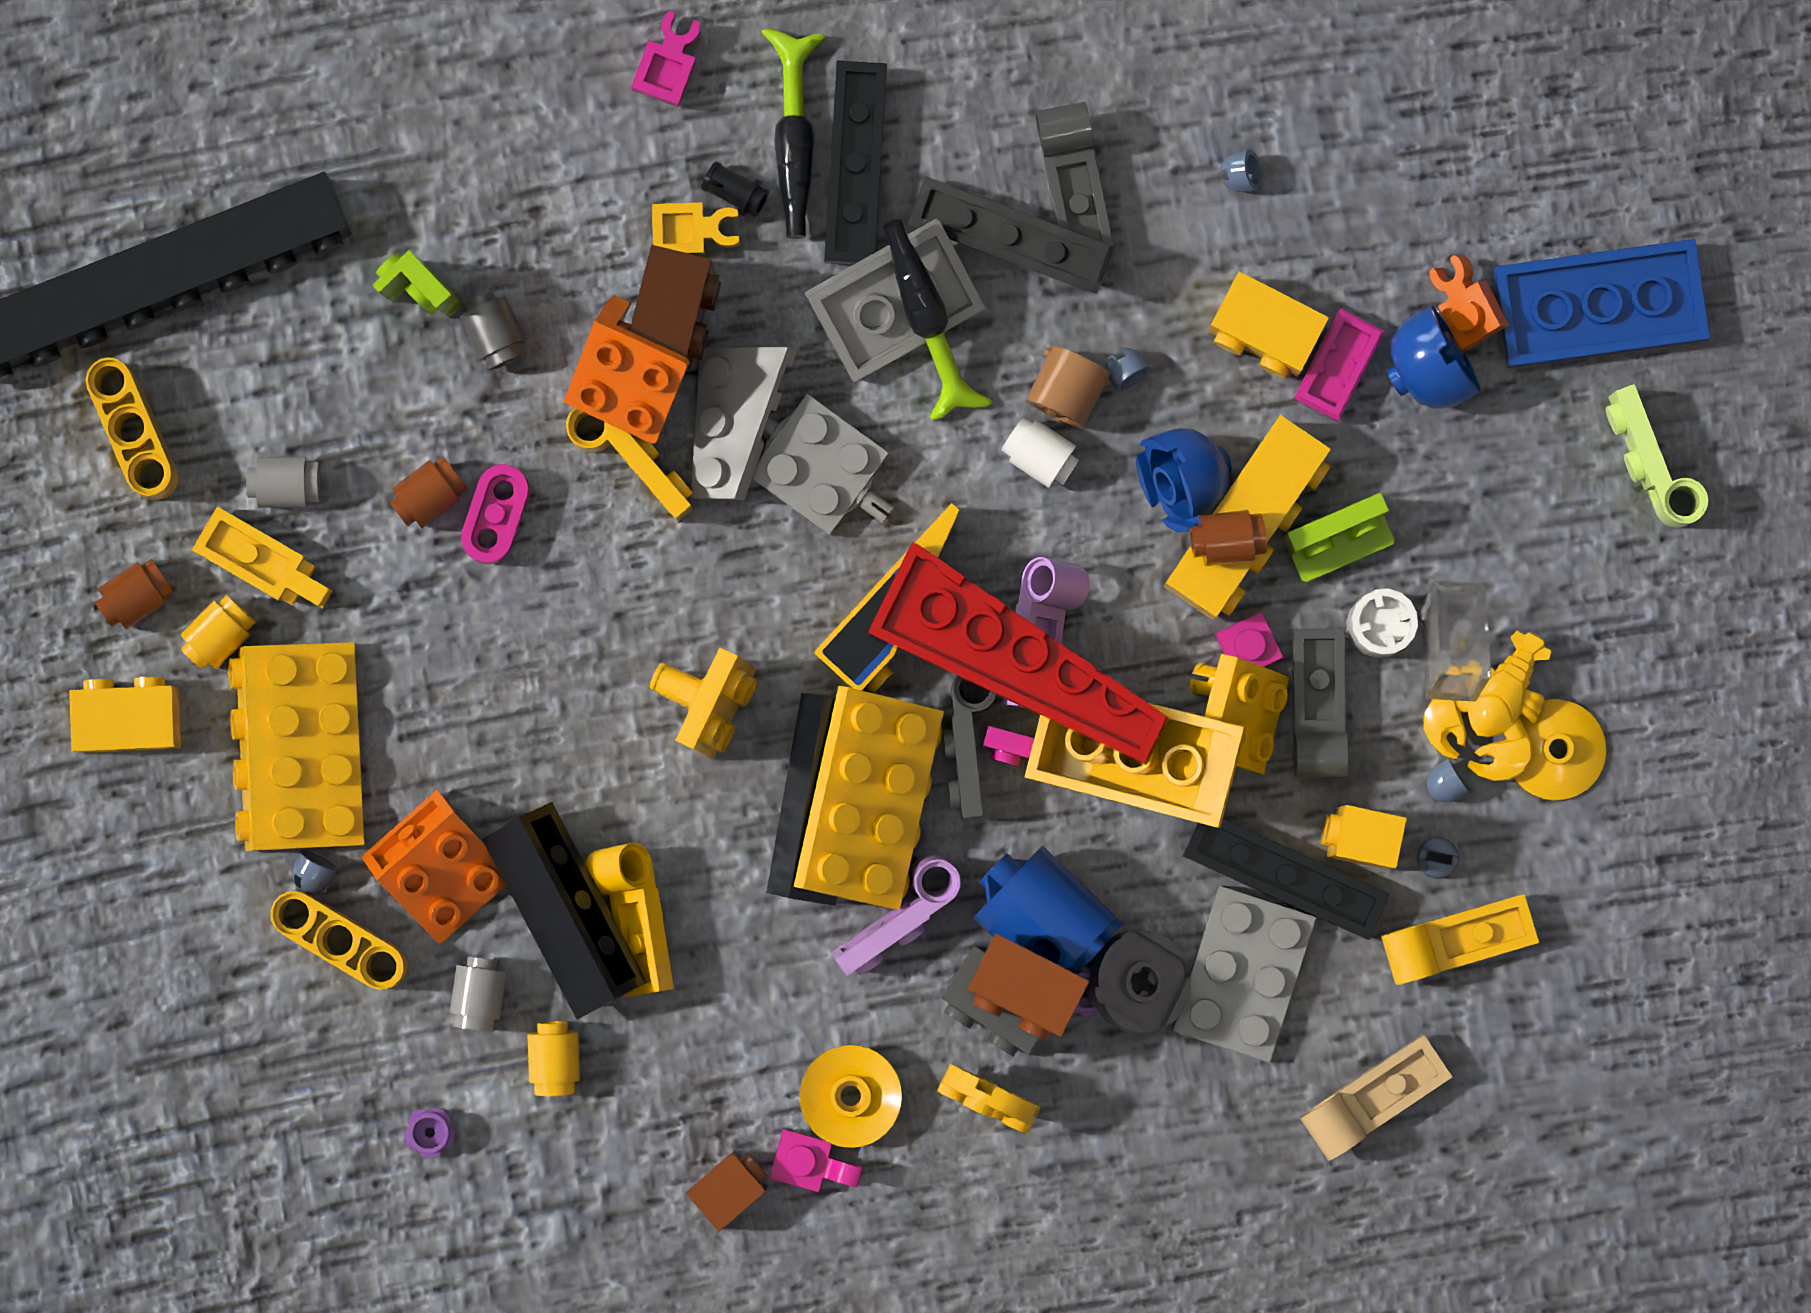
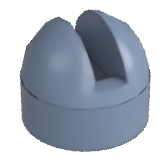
[1220,150,1262,192]
[1106,347,1151,391]
[1427,758,1470,802]
[1417,838,1459,879]
[292,851,337,894]

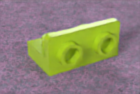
[372,250,464,318]
[1283,492,1395,583]

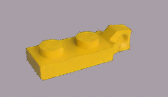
[192,506,333,608]

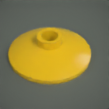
[1506,699,1606,800]
[800,1045,902,1148]

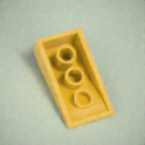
[1025,703,1246,828]

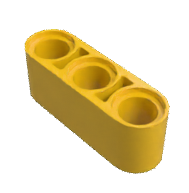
[86,357,179,501]
[270,891,409,990]

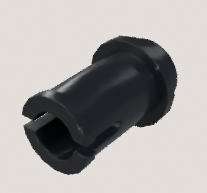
[701,161,769,217]

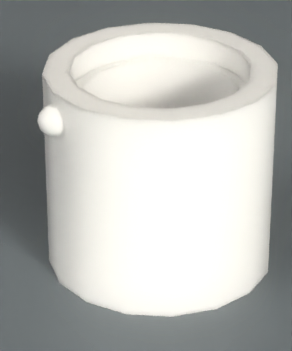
[1345,589,1418,658]

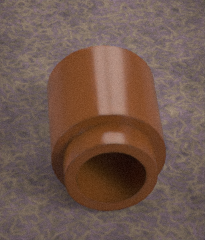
[389,456,467,529]
[1190,509,1267,566]
[95,559,174,630]

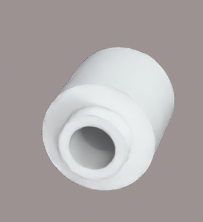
[1001,417,1079,488]

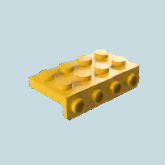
[228,642,364,852]
[794,686,944,911]

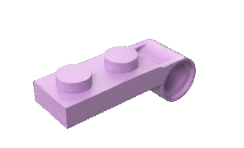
[1003,557,1090,709]
[831,853,960,976]

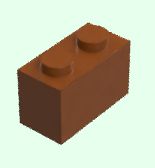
[967,934,1089,1041]

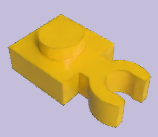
[652,202,740,256]

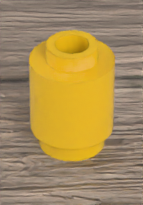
[180,594,256,670]
[527,1021,580,1096]

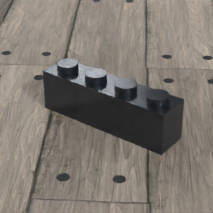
[766,692,837,906]
[482,802,647,1020]

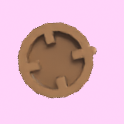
[1026,345,1111,429]

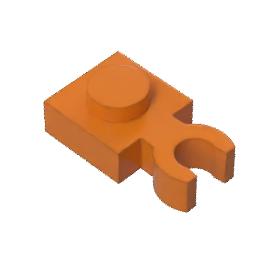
[1429,255,1509,350]

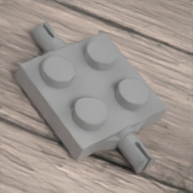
[752,394,895,536]

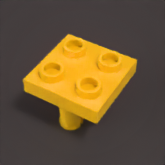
[650,648,757,760]
[1186,654,1290,775]

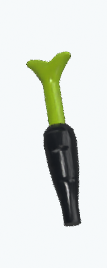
[761,28,826,239]
[883,219,993,420]

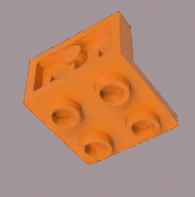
[563,295,689,444]
[361,790,506,943]

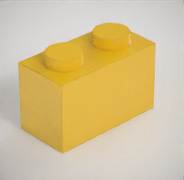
[1208,271,1329,379]
[69,677,181,753]
[1320,805,1407,870]

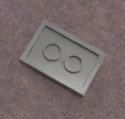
[804,218,986,383]
[1172,886,1316,1063]

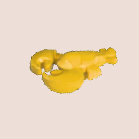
[1423,630,1552,781]

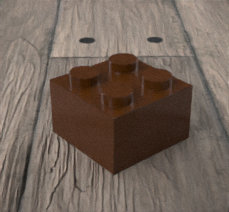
[629,244,721,370]

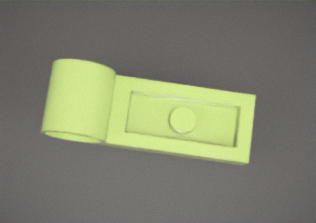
[1606,384,1708,528]

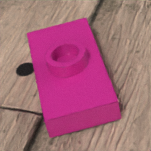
[1293,308,1385,423]

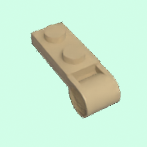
[1300,1034,1453,1161]

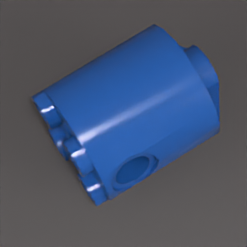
[973,845,1123,973]

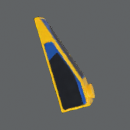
[814,503,959,694]

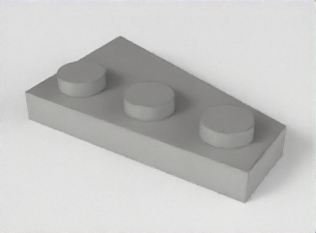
[690,347,797,501]

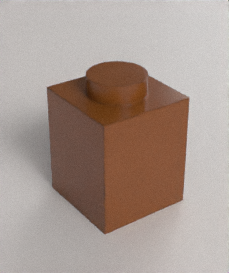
[686,1151,768,1232]

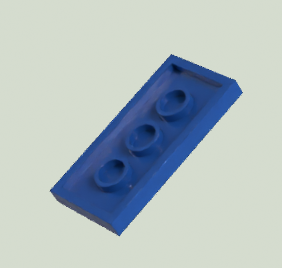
[1493,239,1710,368]

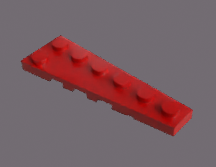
[868,542,1169,765]

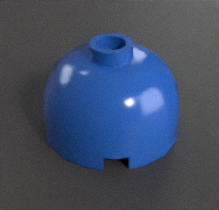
[1387,305,1481,409]
[1136,428,1232,533]

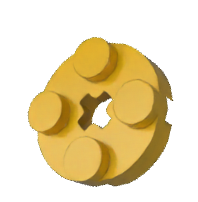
[937,1064,1041,1135]

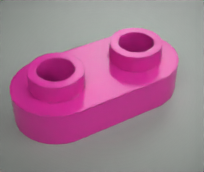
[461,464,530,564]

